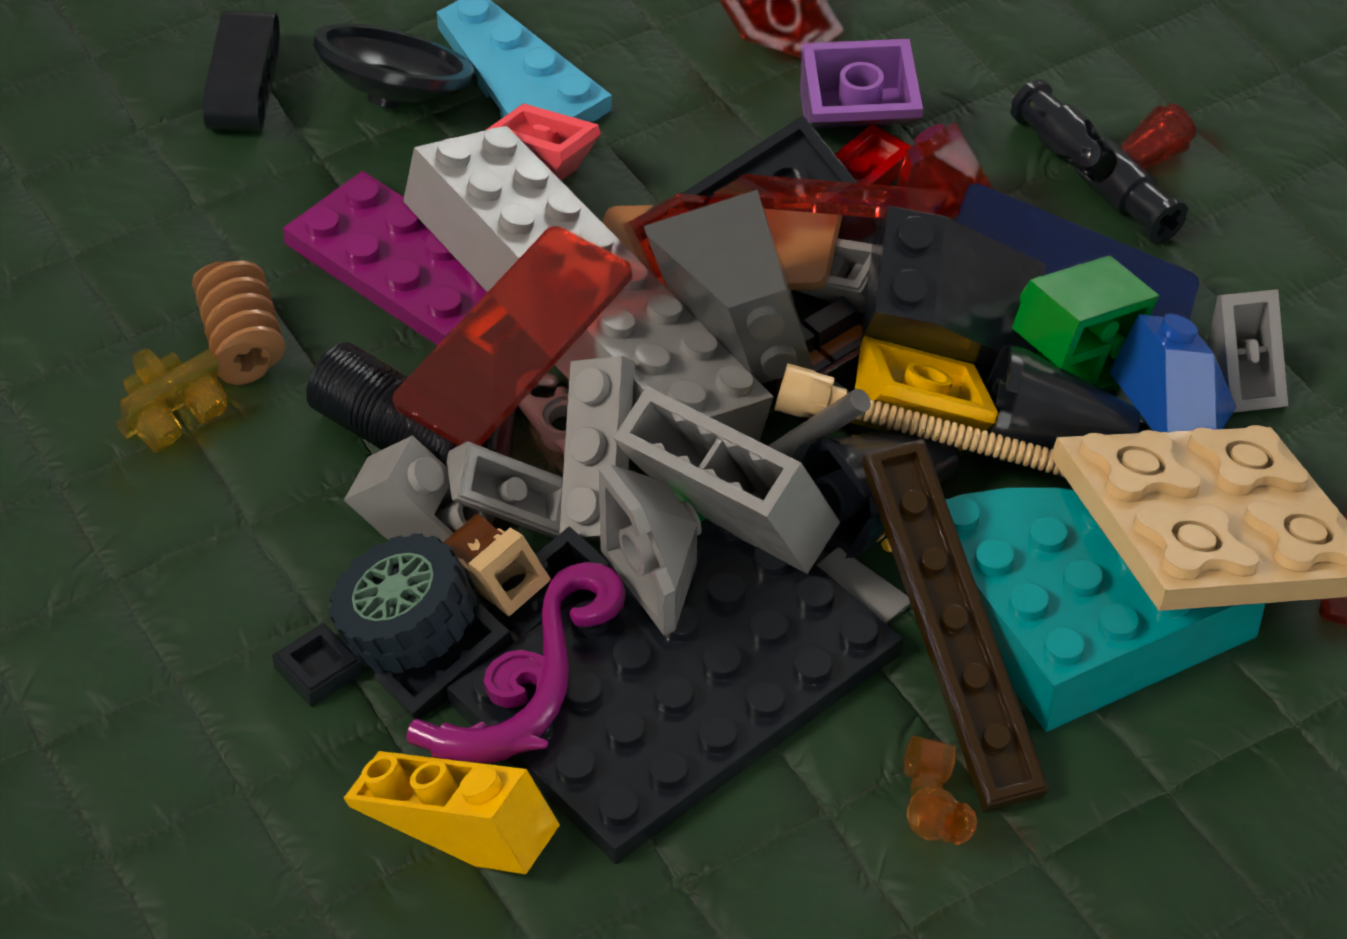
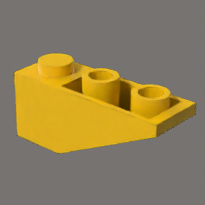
[344,751,560,874]

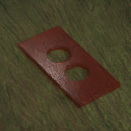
[714,174,953,219]

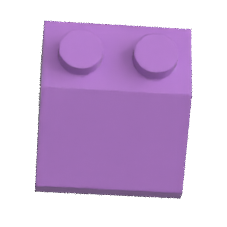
[800,39,923,129]

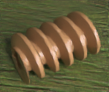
[192,260,286,386]

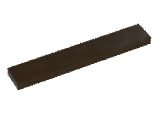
[861,439,1049,813]

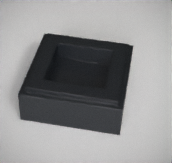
[272,623,363,707]

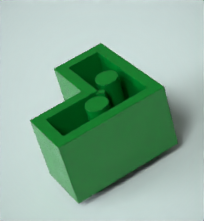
[1012,255,1159,393]

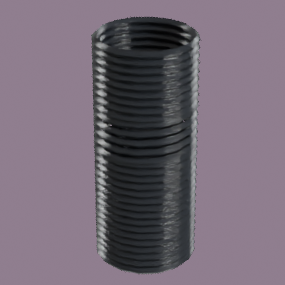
[306,342,489,467]

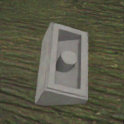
[447,441,563,538]

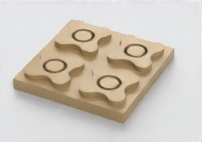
[1051,425,1347,611]

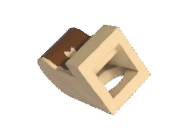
[443,514,551,616]

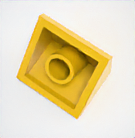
[850,336,998,451]

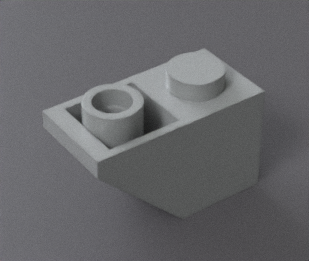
[344,435,496,543]

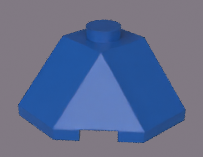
[1109,314,1236,433]

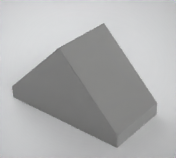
[1207,289,1288,412]

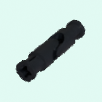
[1010,79,1188,244]

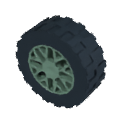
[328,534,477,673]

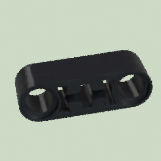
[203,10,280,131]

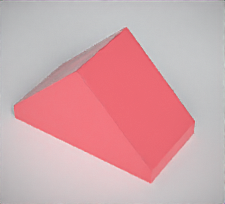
[486,103,601,181]

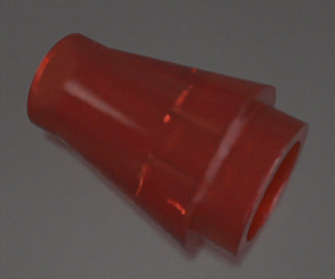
[1120,103,1196,168]

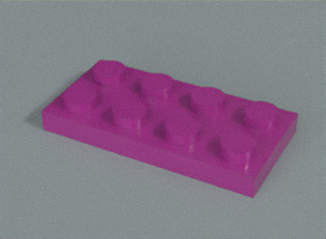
[283,171,497,351]

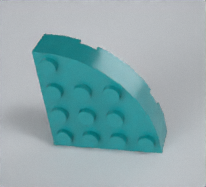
[946,488,1266,732]

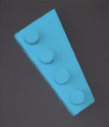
[437,0,612,123]

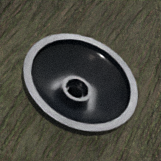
[313,23,474,108]

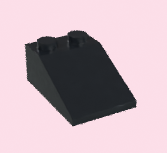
[861,206,1046,366]

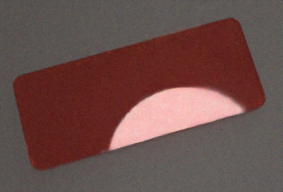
[392,226,633,446]

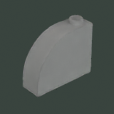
[613,386,840,574]

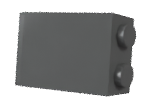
[644,189,813,384]

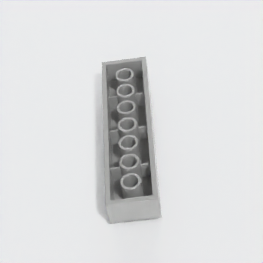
[403,126,774,442]

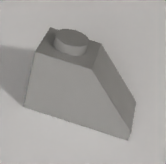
[599,464,701,636]

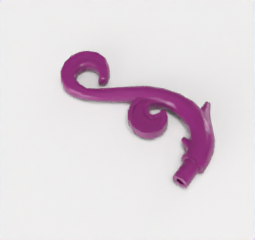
[406,562,626,764]

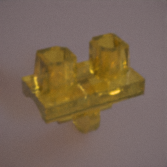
[116,348,228,452]

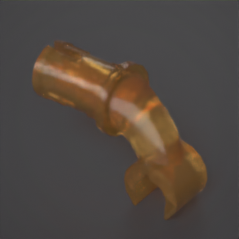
[904,736,977,844]

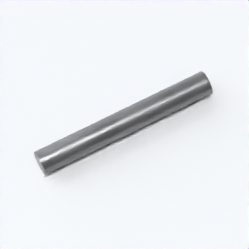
[769,389,871,458]

